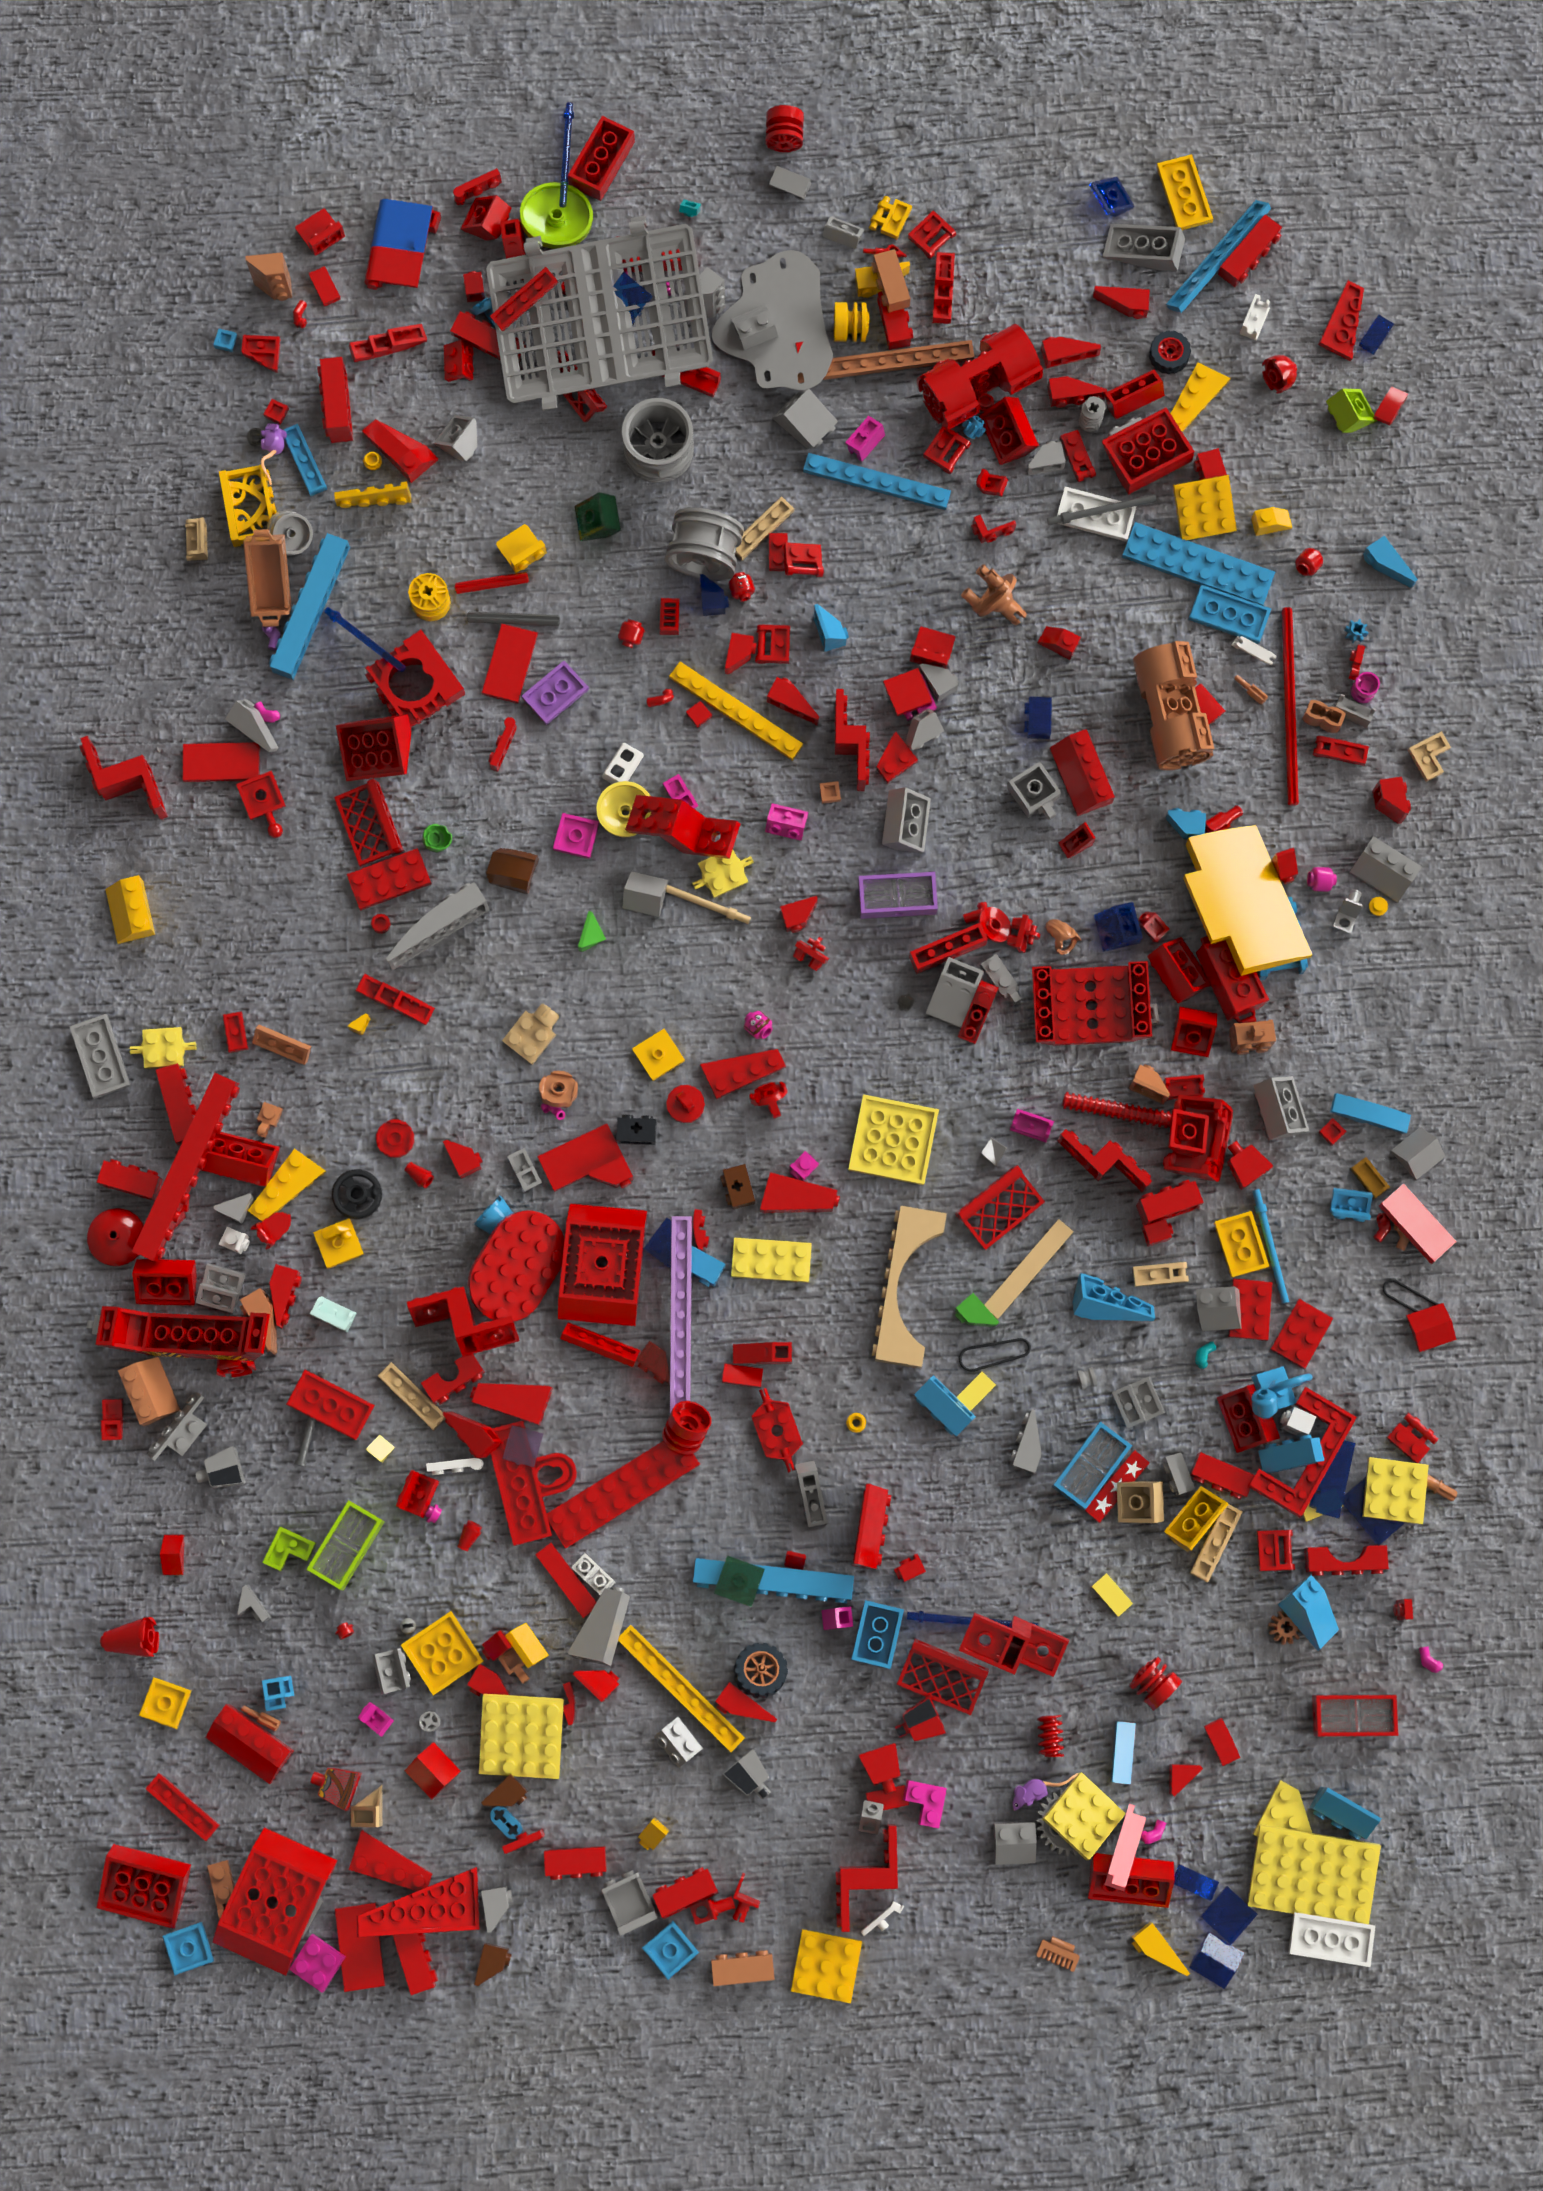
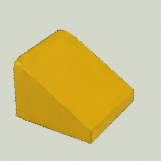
[347,1013,371,1035]

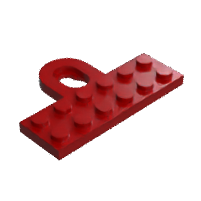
[491,1421,577,1546]

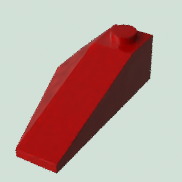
[362,419,439,483]

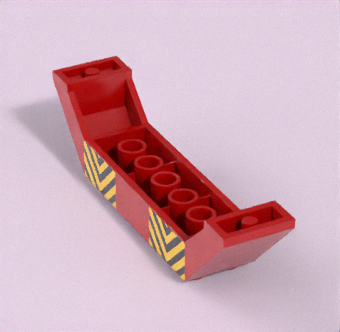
[95,1306,270,1361]

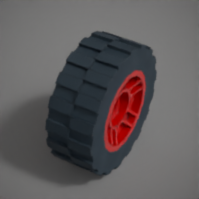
[1149,330,1191,374]

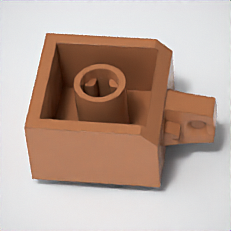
[1229,1019,1276,1055]

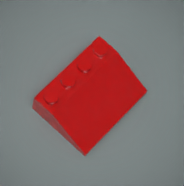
[1102,407,1195,495]
[335,714,411,781]
[852,1483,891,1570]
[97,1844,191,1929]

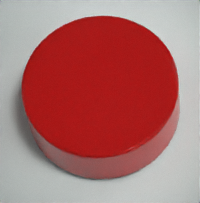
[371,914,391,934]

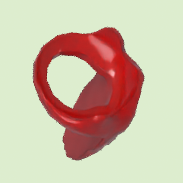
[250,1212,291,1250]

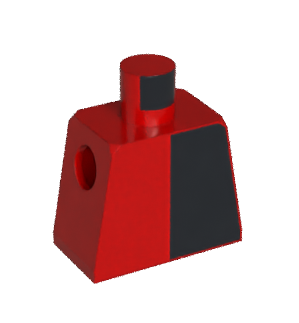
[895,1695,946,1741]

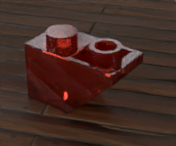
[636,1341,670,1385]

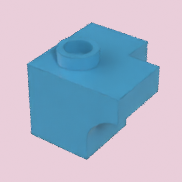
[261,1676,294,1712]

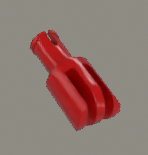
[1205,805,1243,834]

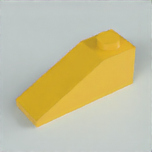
[855,261,910,298]
[1131,1922,1190,1976]

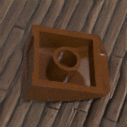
[486,848,539,895]

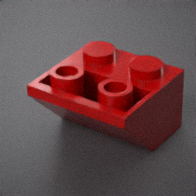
[1372,776,1411,824]

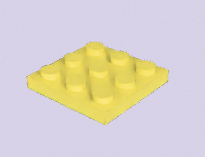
[1362,1457,1429,1525]
[1042,1772,1126,1860]

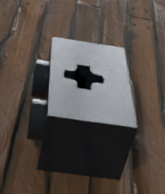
[616,1115,657,1145]

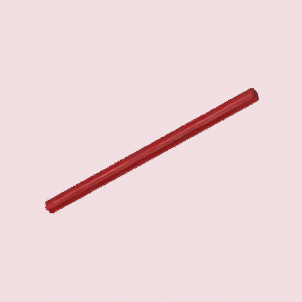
[1282,607,1299,806]

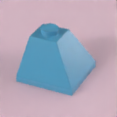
[813,604,849,652]

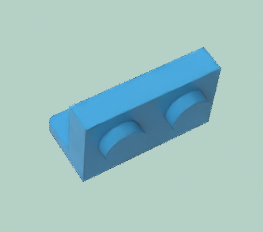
[1329,1188,1373,1222]

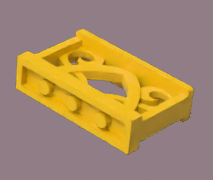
[219,464,277,547]

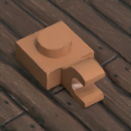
[257,1102,283,1138]
[498,1648,530,1684]

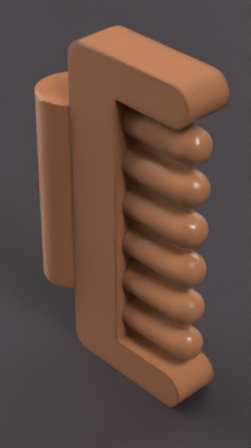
[1036,1936,1080,1972]

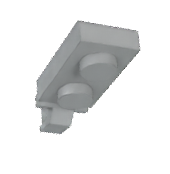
[980,954,1021,1005]

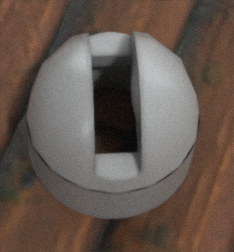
[400,1618,416,1634]

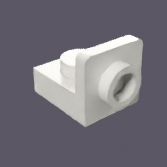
[219,1227,250,1254]

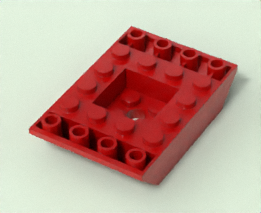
[558,1204,647,1327]

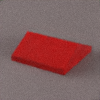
[1406,1303,1457,1352]

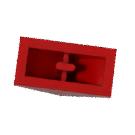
[1058,822,1095,858]
[160,1535,185,1575]
[1169,1764,1203,1797]

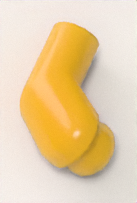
[321,1225,352,1240]

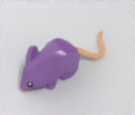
[261,424,287,485]
[1013,1773,1078,1811]

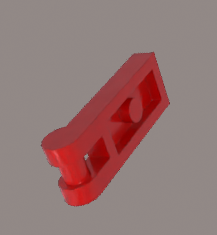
[453,168,502,206]
[1060,430,1096,482]
[488,717,517,772]
[1313,736,1369,766]

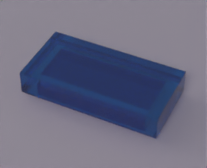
[1358,315,1394,355]

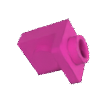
[789,1151,819,1181]

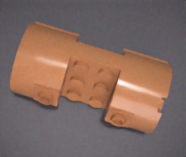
[1133,641,1215,770]

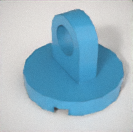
[470,297,496,328]

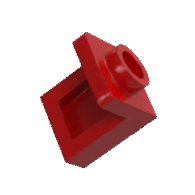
[976,469,1008,496]

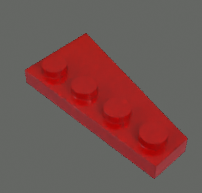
[1318,280,1364,361]
[700,1049,786,1100]
[349,1830,433,1891]

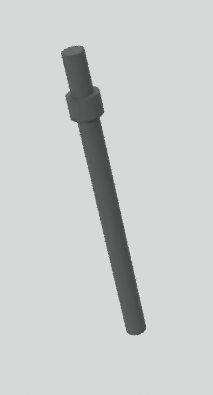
[1047,494,1157,525]

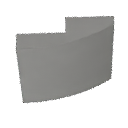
[196,1263,246,1313]
[1112,1377,1165,1429]

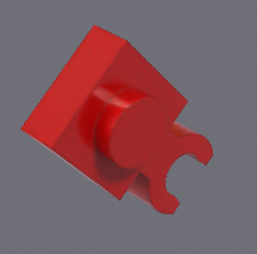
[1349,644,1365,680]

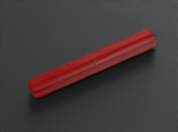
[455,572,529,594]

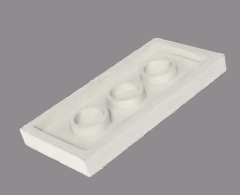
[1057,487,1137,542]
[1288,1912,1375,1967]

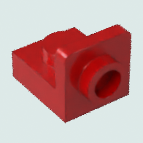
[1135,912,1169,942]

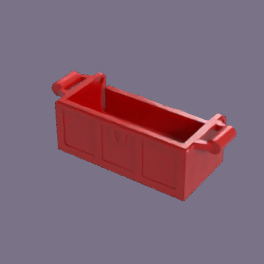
[1196,936,1269,1023]

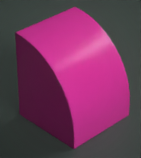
[821,1607,853,1630]

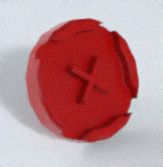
[749,1082,788,1119]
[666,1085,705,1123]

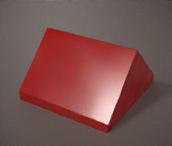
[404,1742,461,1800]

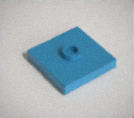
[642,1921,699,1980]
[162,1922,214,1976]

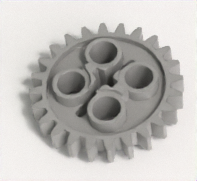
[1035,1789,1077,1856]

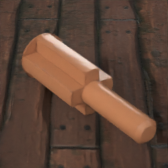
[1234,675,1268,705]
[241,1705,281,1731]

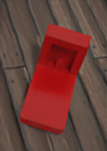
[971,514,1016,543]

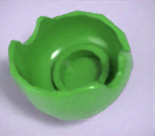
[422,824,452,853]

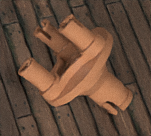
[961,564,1027,625]

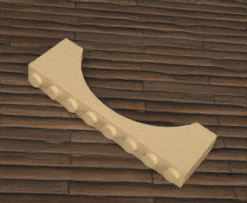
[872,1206,947,1369]

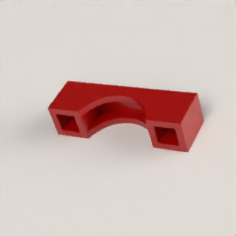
[1304,1545,1389,1576]

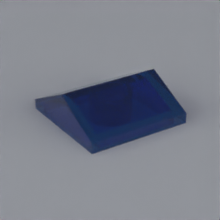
[1089,176,1135,217]
[1189,1931,1244,1989]

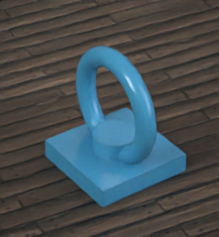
[1251,1366,1313,1410]

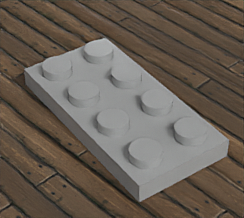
[69,1014,131,1099]

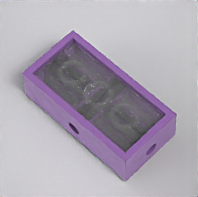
[858,872,938,919]

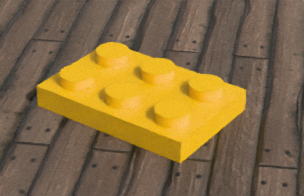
[1214,1211,1269,1278]

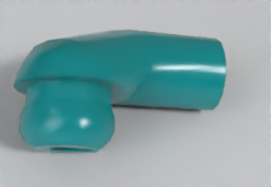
[1195,1341,1217,1369]

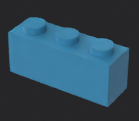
[914,1375,976,1436]
[1258,1435,1325,1474]

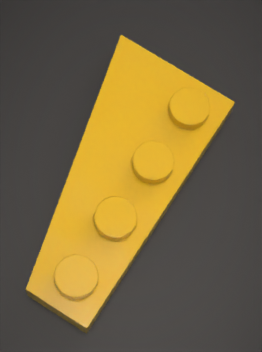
[334,481,411,508]

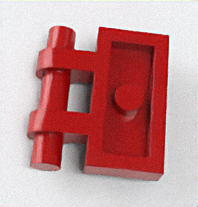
[1386,1413,1439,1463]

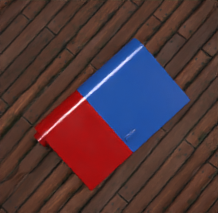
[364,199,433,290]

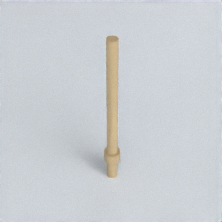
[666,885,751,924]

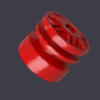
[766,105,804,152]
[662,1401,711,1454]
[1129,1656,1182,1711]

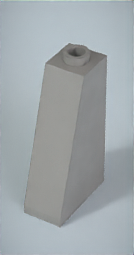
[568,1587,630,1666]

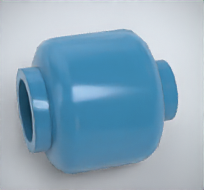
[1251,1388,1278,1419]

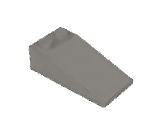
[1103,224,1185,271]

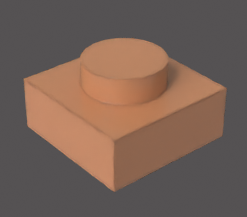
[820,781,841,804]

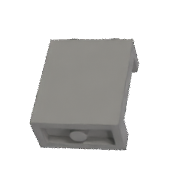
[601,1870,658,1936]

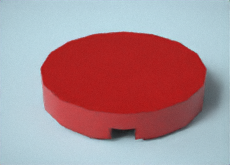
[376,1119,415,1158]

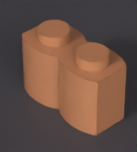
[1302,700,1346,733]

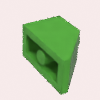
[955,1293,999,1327]

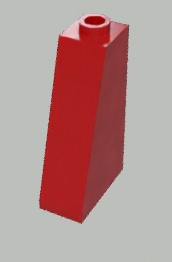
[760,1172,840,1213]
[470,1383,553,1426]

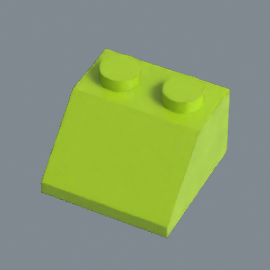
[1326,388,1377,433]

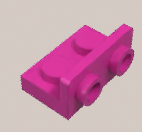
[765,803,809,840]

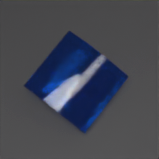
[613,272,653,325]

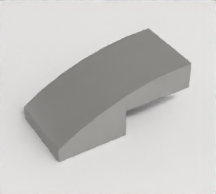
[507,1148,542,1191]

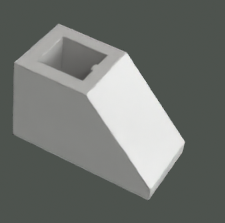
[905,708,944,750]

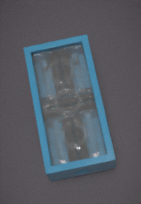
[1052,1422,1132,1511]

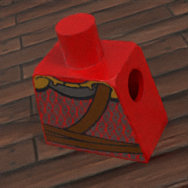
[310,1768,362,1811]

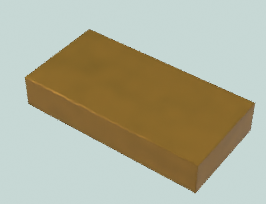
[1350,1157,1390,1199]

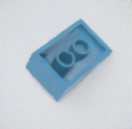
[1278,1575,1339,1651]

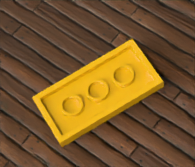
[1156,154,1213,230]

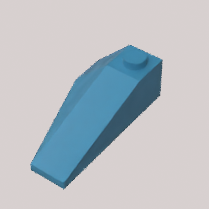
[1073,1273,1155,1321]

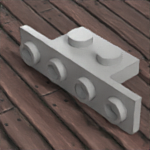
[147,1392,207,1461]

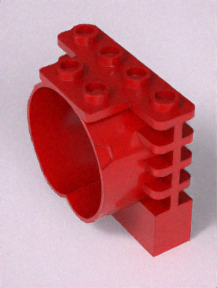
[365,629,465,729]

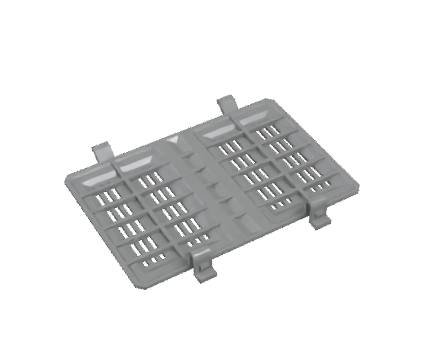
[486,216,713,411]

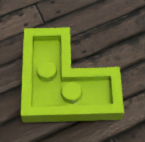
[262,1526,317,1571]

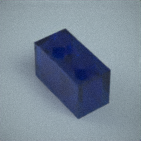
[1024,697,1052,739]

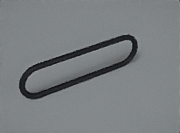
[1383,1279,1438,1312]

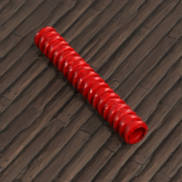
[1062,1092,1172,1128]

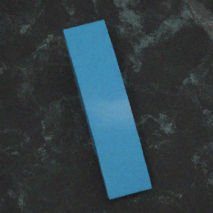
[1330,1093,1411,1134]

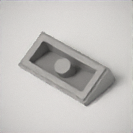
[823,217,864,249]

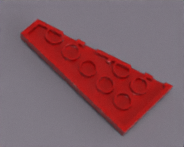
[357,1867,480,1937]

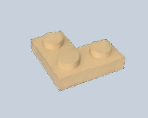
[1408,731,1451,782]

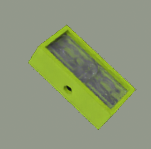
[306,1500,385,1591]

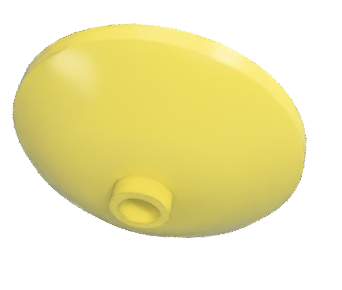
[596,781,651,837]

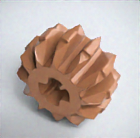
[1268,1611,1301,1645]

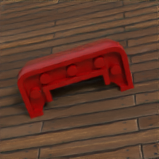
[1163,1095,1233,1182]

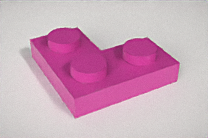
[903,1780,947,1829]

